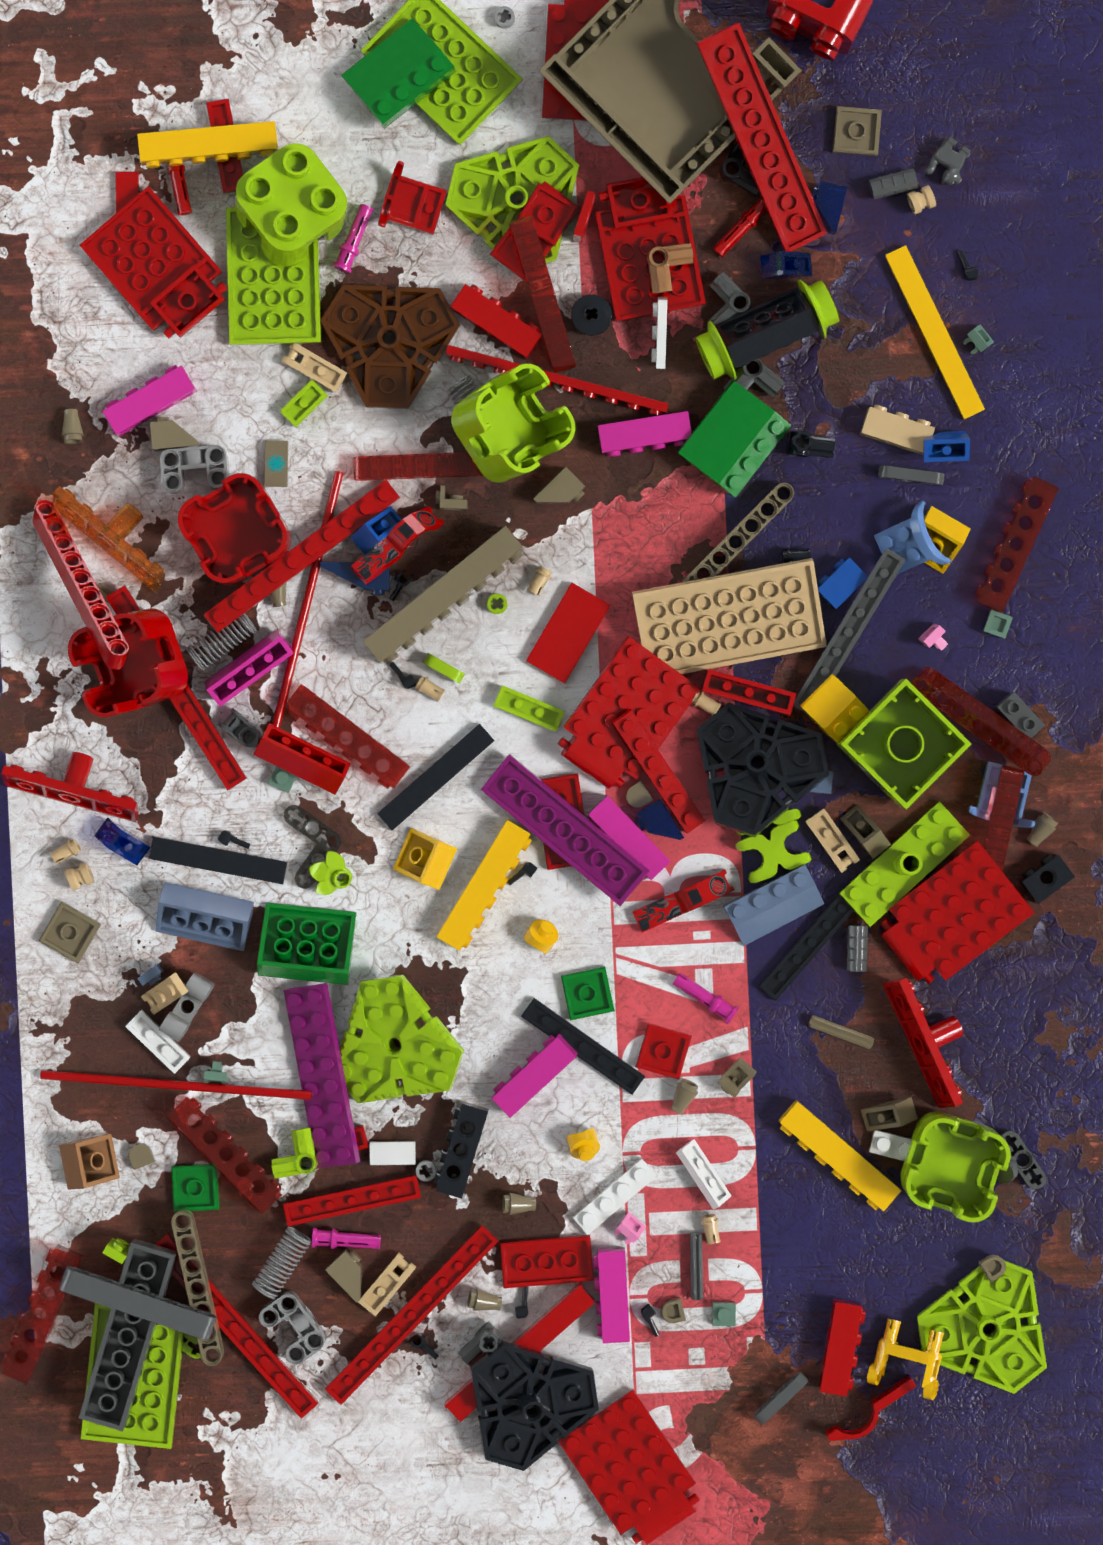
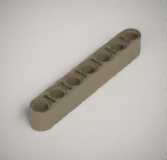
[681,483,794,583]
[171,1209,224,1366]

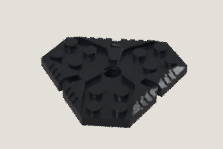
[697,702,829,837]
[470,1341,599,1471]

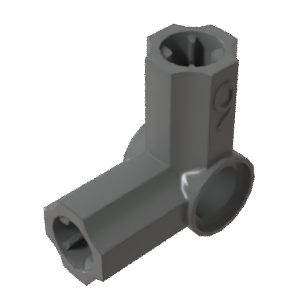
[709,272,751,325]
[723,359,785,398]
[458,1321,504,1367]

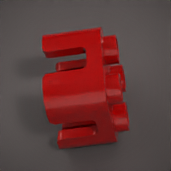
[766,0,874,61]
[178,473,292,586]
[68,608,188,718]

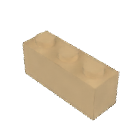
[859,405,935,455]

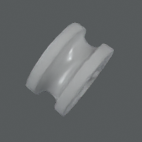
[494,6,515,29]
[416,1160,436,1181]

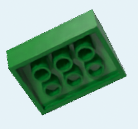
[341,18,455,129]
[677,380,791,498]
[257,903,356,985]

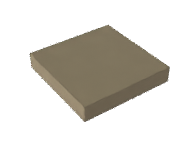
[832,106,882,157]
[39,901,101,963]

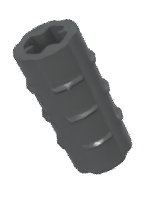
[869,168,918,200]
[846,925,869,972]

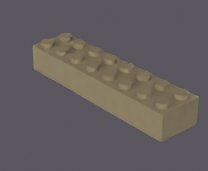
[363,526,524,664]

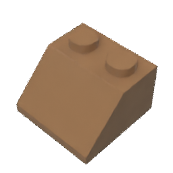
[59,1134,120,1190]

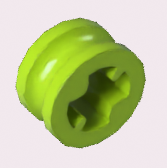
[487,594,508,614]

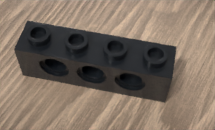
[433,1101,489,1199]

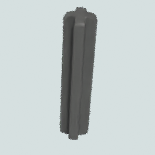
[690,1232,703,1300]

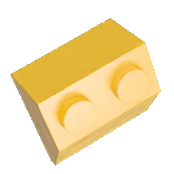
[924,506,971,574]
[800,674,870,744]
[393,828,457,890]

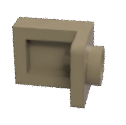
[718,1057,757,1098]

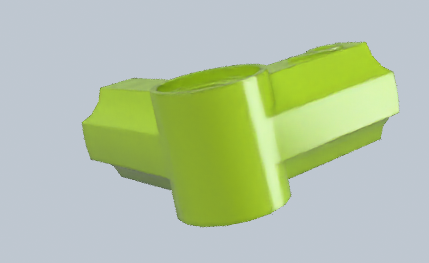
[271,1127,318,1179]

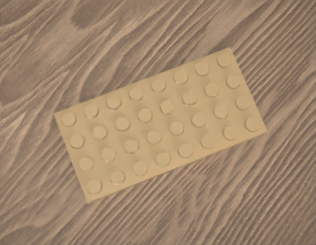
[632,558,827,674]

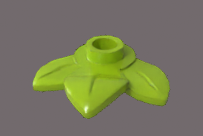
[309,851,352,895]

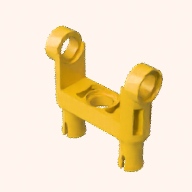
[867,1318,944,1400]

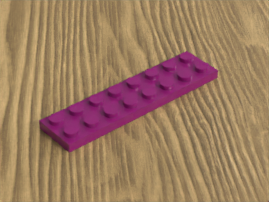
[481,754,650,906]
[283,983,360,1169]

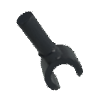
[957,250,978,281]
[389,570,414,601]
[389,662,416,689]
[218,830,250,849]
[507,862,538,885]
[515,1287,529,1319]
[641,1304,660,1337]
[410,1334,439,1360]

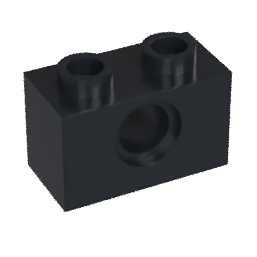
[1019,854,1075,904]

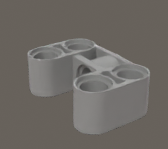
[160,445,230,494]
[159,972,215,1042]
[259,1290,326,1365]

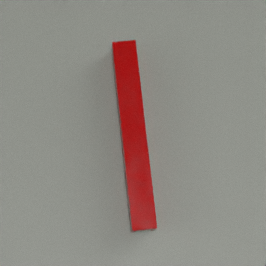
[444,1282,595,1422]

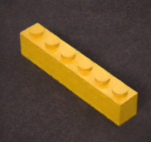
[137,121,279,168]
[436,819,532,951]
[778,1100,901,1211]

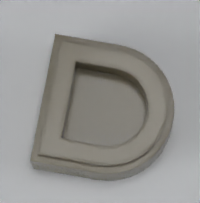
[626,781,653,808]
[129,1143,156,1170]
[978,1254,1006,1282]
[661,1297,686,1323]

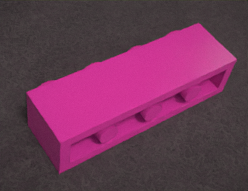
[102,365,198,437]
[598,411,692,457]
[204,629,294,707]
[588,795,671,880]
[492,1034,578,1118]
[593,1247,630,1343]

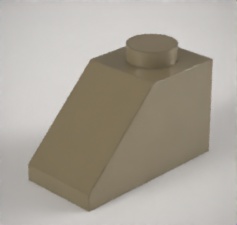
[150,417,200,451]
[533,467,585,504]
[840,804,891,859]
[861,1097,918,1131]
[326,1248,362,1303]

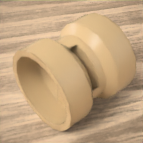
[907,185,936,215]
[65,862,95,891]

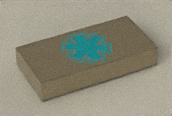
[264,441,289,487]

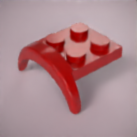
[378,161,447,235]

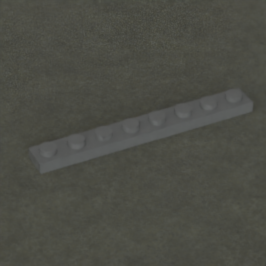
[793,548,906,714]

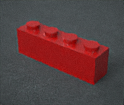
[450,284,542,360]
[701,669,797,716]
[253,723,351,795]
[818,1298,866,1397]

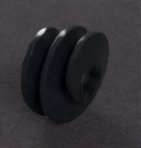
[571,294,612,336]

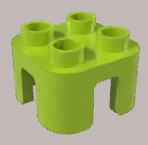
[235,143,347,266]
[451,364,575,483]
[900,1111,1011,1222]

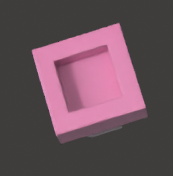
[918,623,948,651]
[614,1212,646,1245]

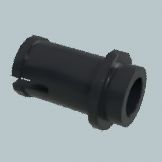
[782,548,811,563]

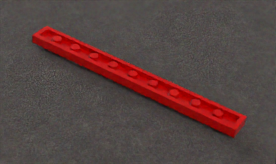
[446,345,669,416]
[204,479,400,634]
[106,585,247,790]
[325,1224,499,1405]
[155,1233,319,1419]

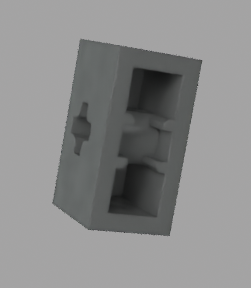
[994,692,1045,741]

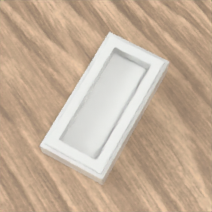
[370,1141,416,1165]

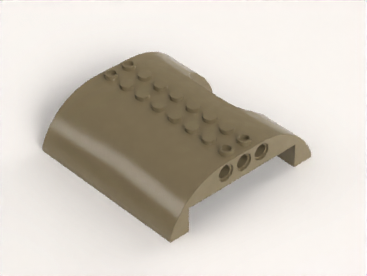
[539,0,802,204]

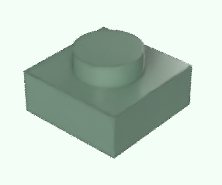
[983,610,1013,639]
[268,766,297,793]
[712,1302,736,1326]

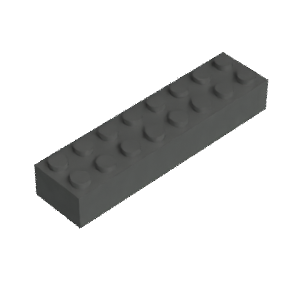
[79,1238,178,1432]

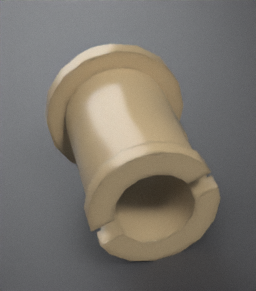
[527,566,552,596]
[415,676,445,702]
[692,691,721,716]
[50,839,81,865]
[701,1214,721,1244]

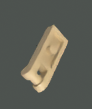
[281,343,348,393]
[805,808,860,873]
[141,972,188,1015]
[358,1253,416,1317]

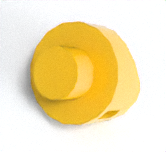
[524,919,559,954]
[567,1128,600,1161]

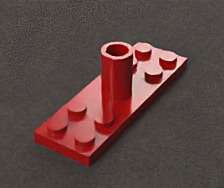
[1,752,139,823]
[882,978,963,1108]

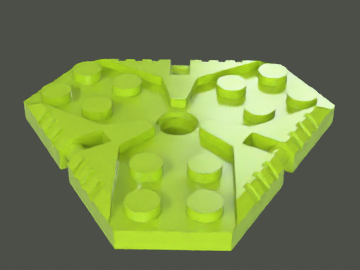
[445,136,579,266]
[339,974,465,1103]
[916,1260,1047,1394]

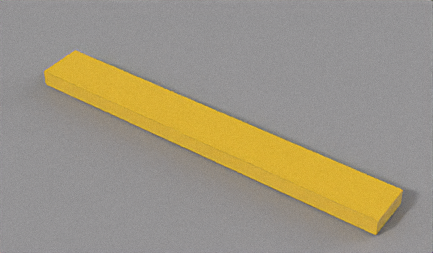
[885,245,985,420]

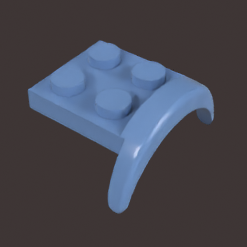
[874,501,951,575]
[969,761,1035,828]

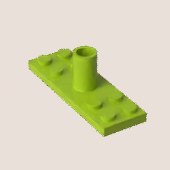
[839,801,970,927]

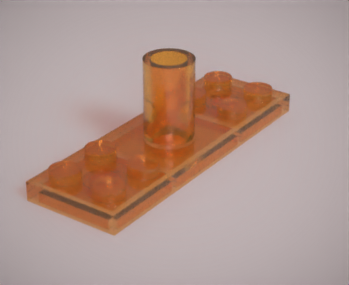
[52,486,165,593]

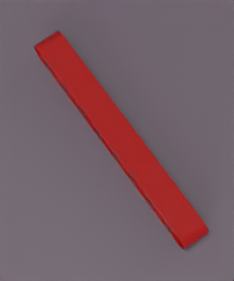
[32,500,129,670]

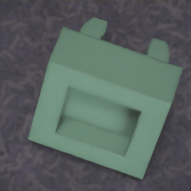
[963,324,994,354]
[203,1061,229,1084]

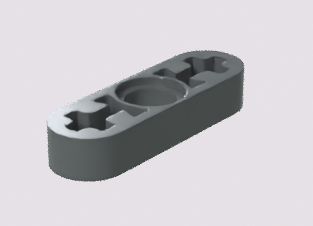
[878,465,945,486]
[1000,1130,1046,1189]
[753,1371,808,1425]

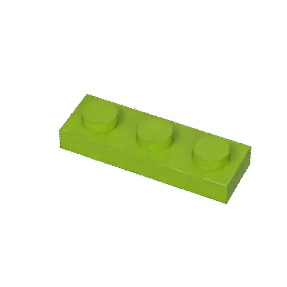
[493,685,565,732]

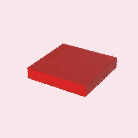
[515,183,578,247]
[573,191,596,243]
[635,1023,692,1080]

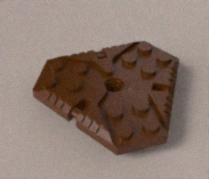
[320,285,460,409]

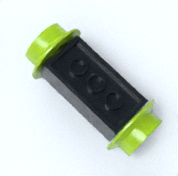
[695,279,839,380]

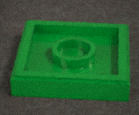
[561,966,615,1021]
[171,1163,220,1212]

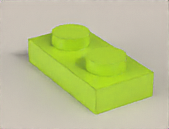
[280,380,328,428]
[102,1238,129,1264]

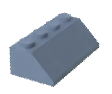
[723,864,824,946]
[155,882,254,951]

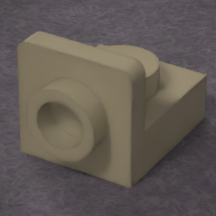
[436,485,468,511]

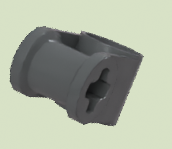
[218,708,262,748]

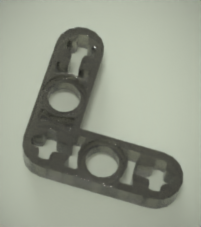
[284,805,342,889]

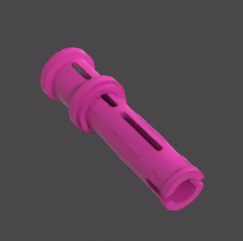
[332,204,374,274]
[672,972,739,1024]
[312,1227,381,1249]

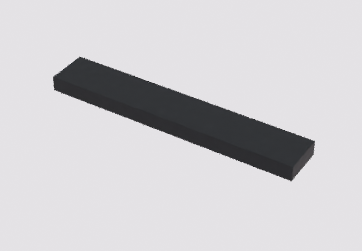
[377,724,495,830]
[149,836,288,885]
[758,883,854,1001]
[521,998,645,1095]

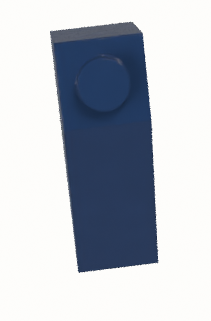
[320,562,390,595]

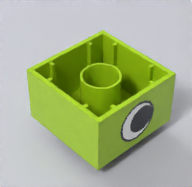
[836,679,971,810]

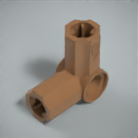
[646,243,693,293]

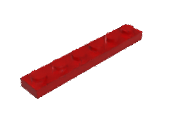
[612,709,705,834]
[283,1175,421,1226]

